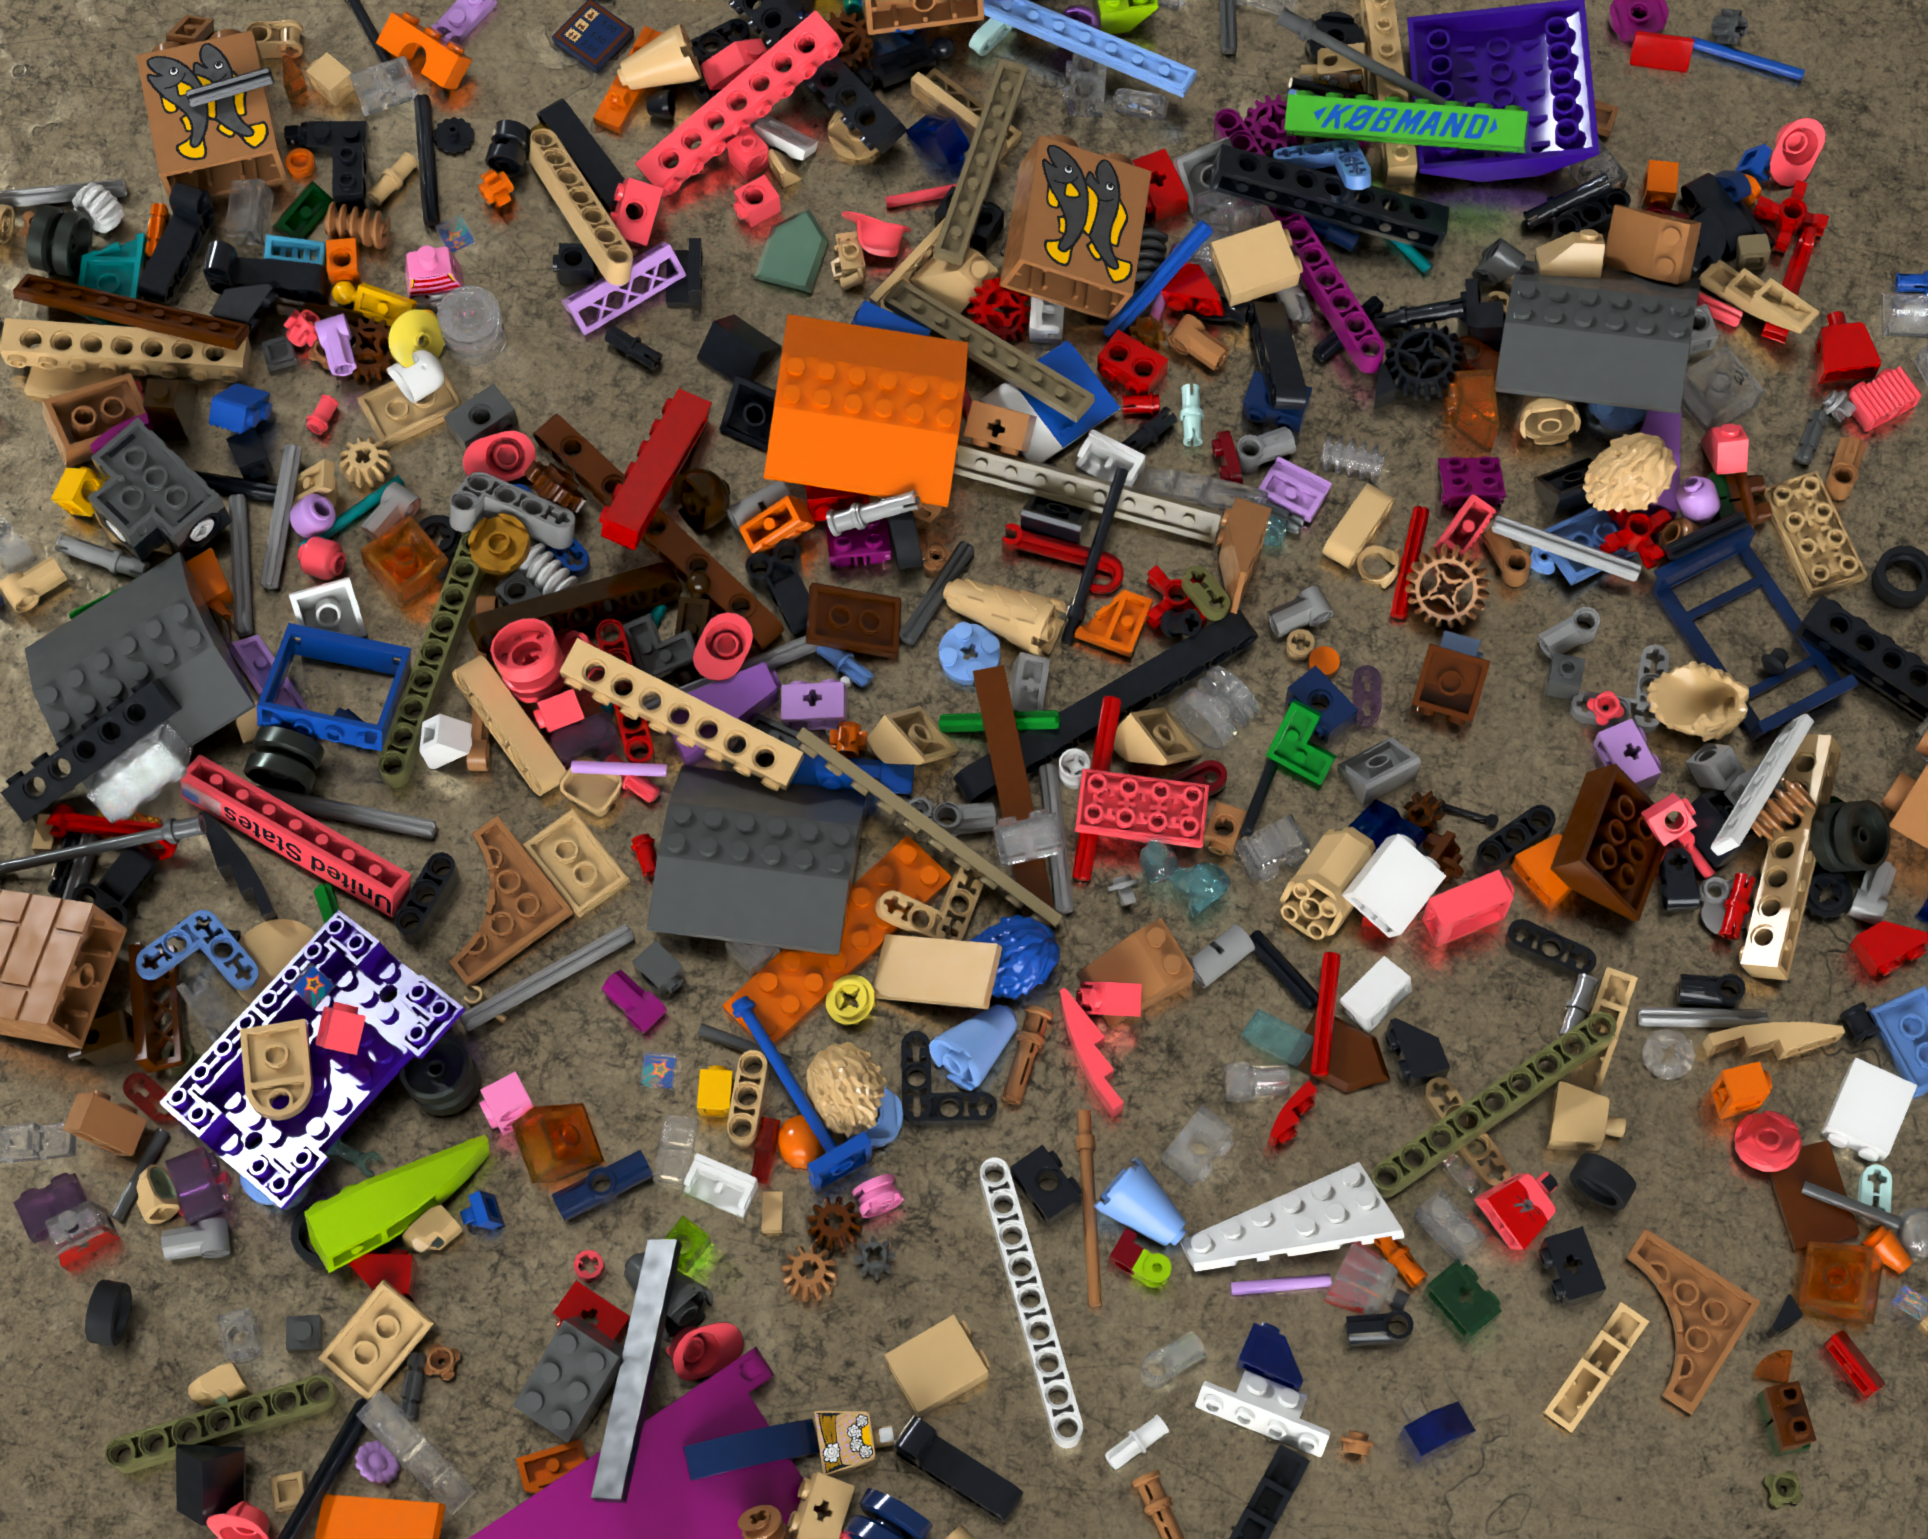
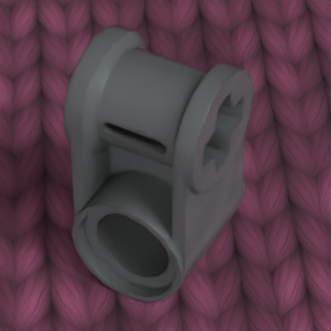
[1472,238,1526,286]

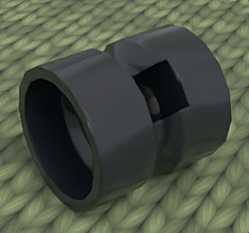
[485,120,532,176]

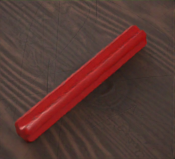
[1390,506,1430,620]
[1311,952,1341,1077]

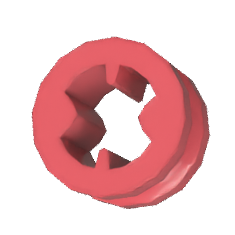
[573,1250,605,1283]

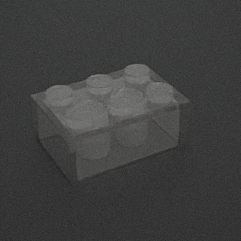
[87,719,193,824]

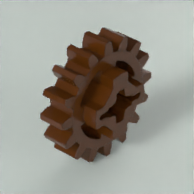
[823,11,874,72]
[349,317,397,382]
[524,460,587,513]

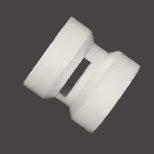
[1058,748,1090,789]

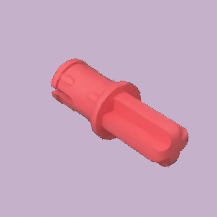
[604,753,660,803]

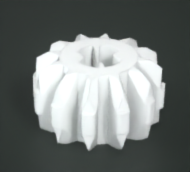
[72,182,125,234]

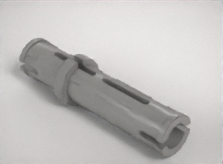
[55,532,150,578]

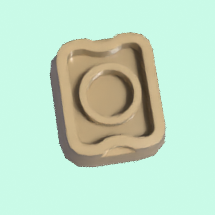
[560,756,623,817]

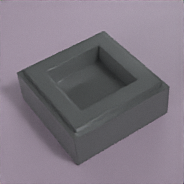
[260,335,298,372]

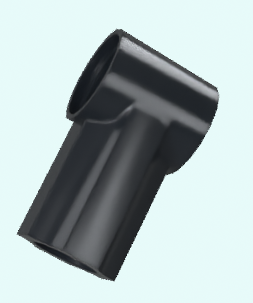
[1678,974,1746,1009]
[1346,1309,1414,1347]

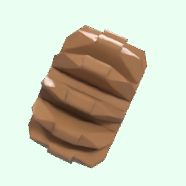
[781,1244,838,1302]

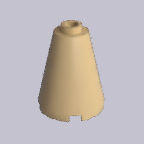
[617,24,702,90]
[1519,395,1581,445]

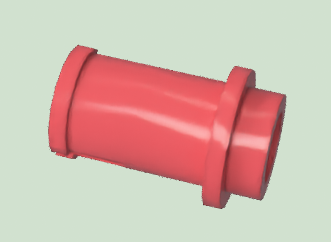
[306,395,339,435]

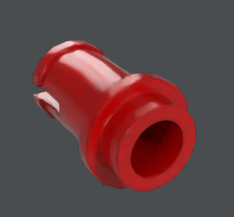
[1123,392,1160,416]
[631,834,657,877]

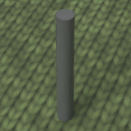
[698,1023,792,1068]
[110,1128,169,1222]
[1801,1181,1901,1230]

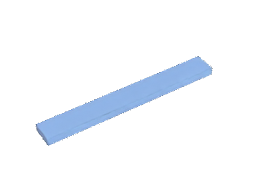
[983,0,1197,98]

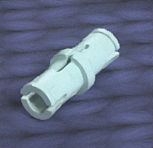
[1180,384,1204,447]

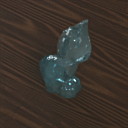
[1139,841,1230,919]

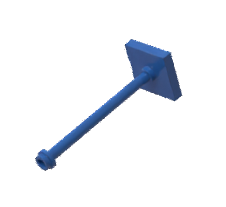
[731,996,872,1194]

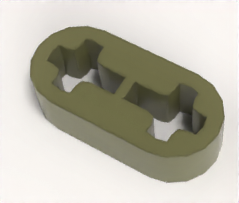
[1181,566,1231,621]

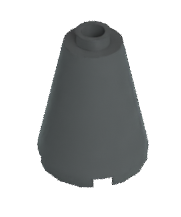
[624,1252,713,1342]

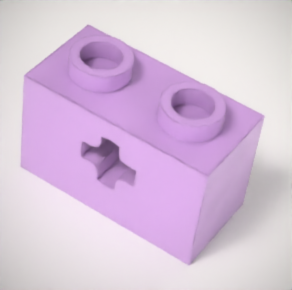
[781,679,848,731]
[1593,719,1662,790]

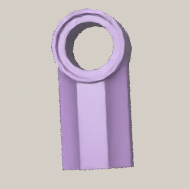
[314,313,357,376]

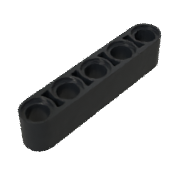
[536,98,636,215]
[1249,301,1307,409]

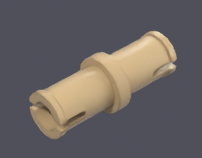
[366,152,418,206]

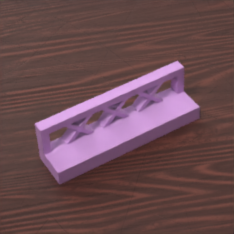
[561,241,686,336]

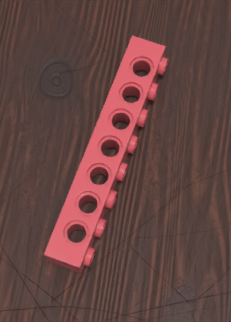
[635,10,843,199]

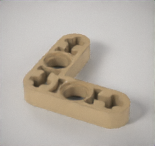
[875,866,984,940]

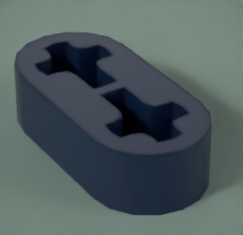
[1714,170,1751,202]

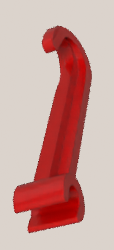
[1761,226,1817,344]
[1002,523,1124,595]
[46,804,177,860]

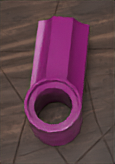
[601,969,667,1034]

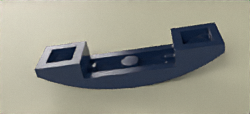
[683,1419,820,1481]

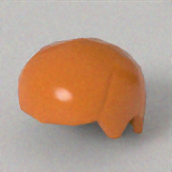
[778,1115,826,1169]

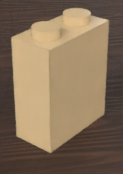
[1210,220,1303,307]
[884,1314,991,1418]

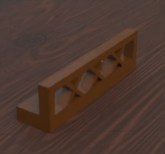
[128,942,185,1073]

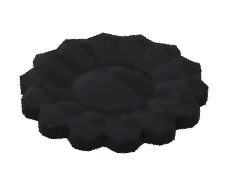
[434,117,474,154]

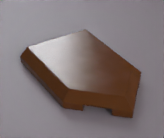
[1288,1010,1390,1093]

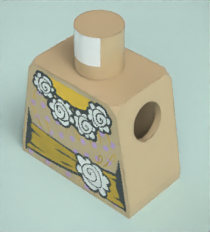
[1301,43,1368,97]
[814,1411,894,1479]

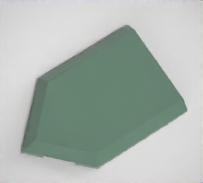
[754,209,829,293]

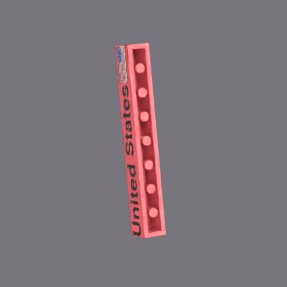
[180,754,411,918]

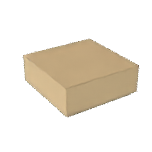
[270,1470,307,1512]

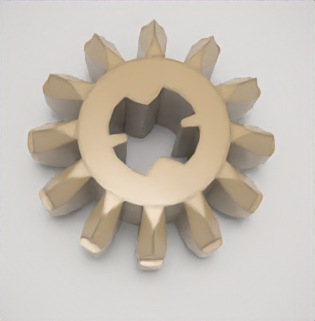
[339,436,392,488]

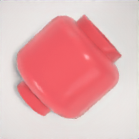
[297,537,346,580]

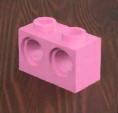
[479,1071,538,1136]

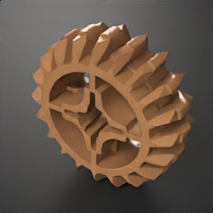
[1405,544,1491,628]

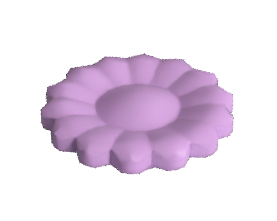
[355,1440,401,1484]

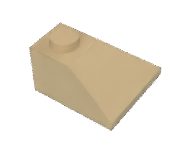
[1535,229,1605,279]
[909,247,999,314]
[866,706,960,765]
[1114,707,1202,766]

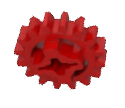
[967,277,1031,341]

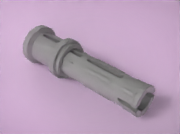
[826,490,921,536]

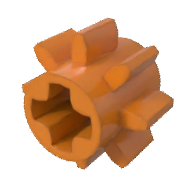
[477,169,514,207]
[829,721,867,758]

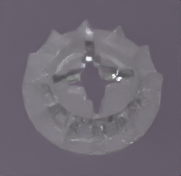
[1642,1027,1696,1079]

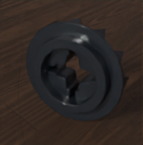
[412,515,462,560]
[1806,869,1853,919]

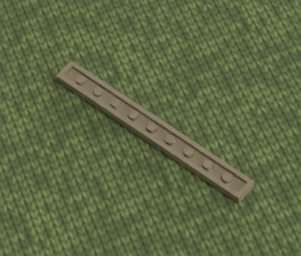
[953,441,1223,544]
[796,727,1063,928]

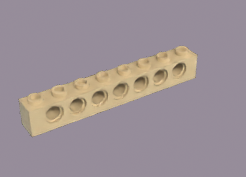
[1359,0,1418,186]
[0,318,251,383]
[559,638,804,791]
[1739,734,1842,980]

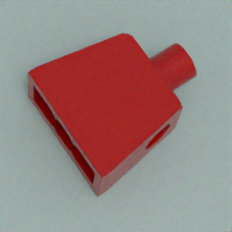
[1815,311,1881,385]

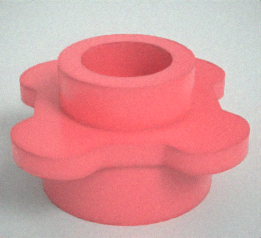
[1587,691,1624,726]

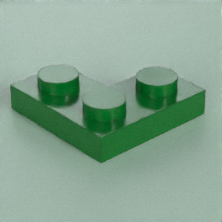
[1265,699,1337,786]

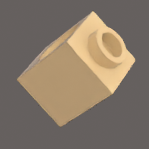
[306,52,356,107]

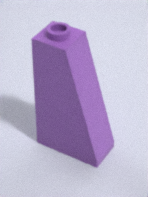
[1632,410,1681,523]
[671,662,781,766]

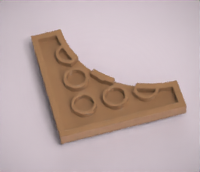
[449,815,573,989]
[1626,1228,1761,1415]

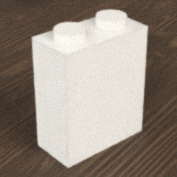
[1342,834,1446,937]
[1820,1058,1918,1163]

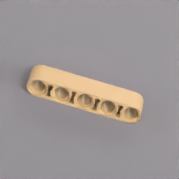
[452,655,567,796]

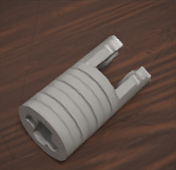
[1274,283,1313,323]

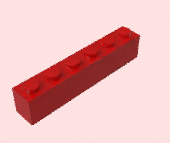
[599,388,712,551]

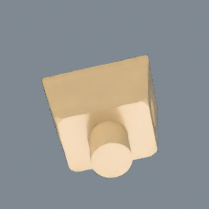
[1546,1081,1626,1151]

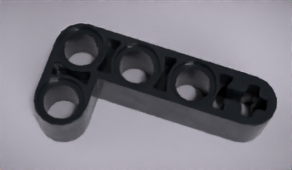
[137,181,215,305]
[203,241,329,303]
[893,1415,1024,1523]

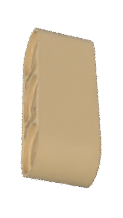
[1322,483,1395,569]
[727,1050,769,1150]

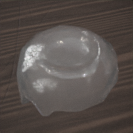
[1891,1207,1928,1258]

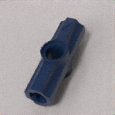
[551,1150,654,1222]

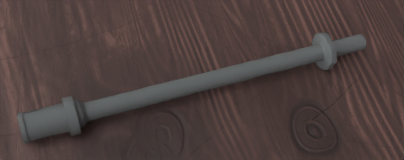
[1276,7,1468,107]
[0,815,207,883]

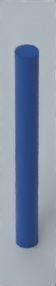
[1692,36,1805,81]

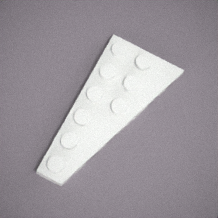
[1180,1162,1404,1272]

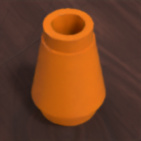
[1862,1225,1913,1275]

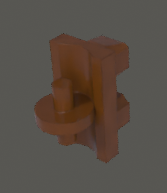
[1422,830,1464,883]

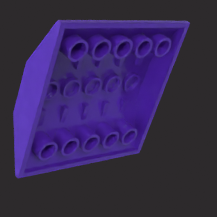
[1407,0,1600,182]

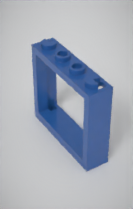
[257,623,411,751]

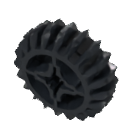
[1384,321,1467,402]

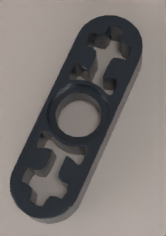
[1506,919,1597,978]

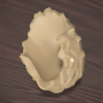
[1582,432,1677,513]
[1646,661,1749,742]
[805,1042,887,1137]

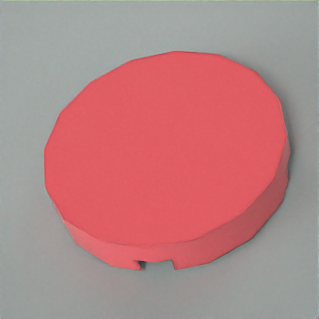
[1734,1111,1802,1172]

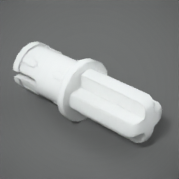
[1105,1415,1169,1470]

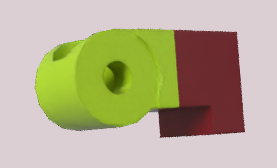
[1108,1228,1172,1287]

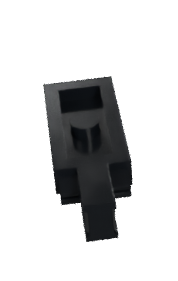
[284,121,368,153]

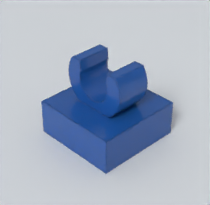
[1735,144,1772,183]
[460,1190,504,1230]

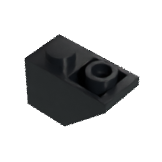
[209,280,279,332]
[1384,1018,1450,1089]

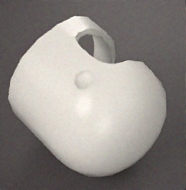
[387,350,445,404]

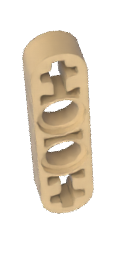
[1424,1077,1511,1189]

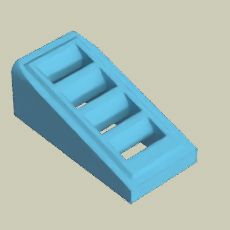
[263,234,326,266]

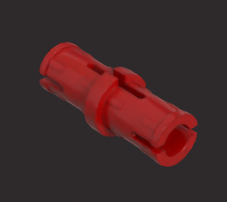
[1718,873,1756,940]

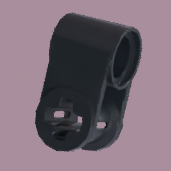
[1659,847,1700,912]

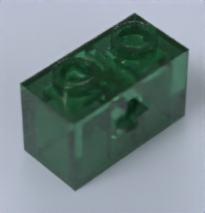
[1424,1259,1502,1343]

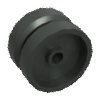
[27,204,93,278]
[243,726,325,795]
[1810,800,1891,873]
[399,1033,481,1116]

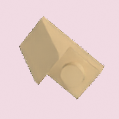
[292,459,338,508]

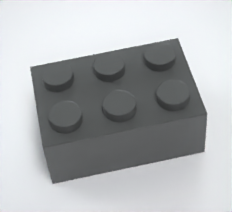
[513,1315,624,1443]

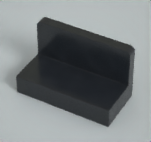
[666,238,703,306]

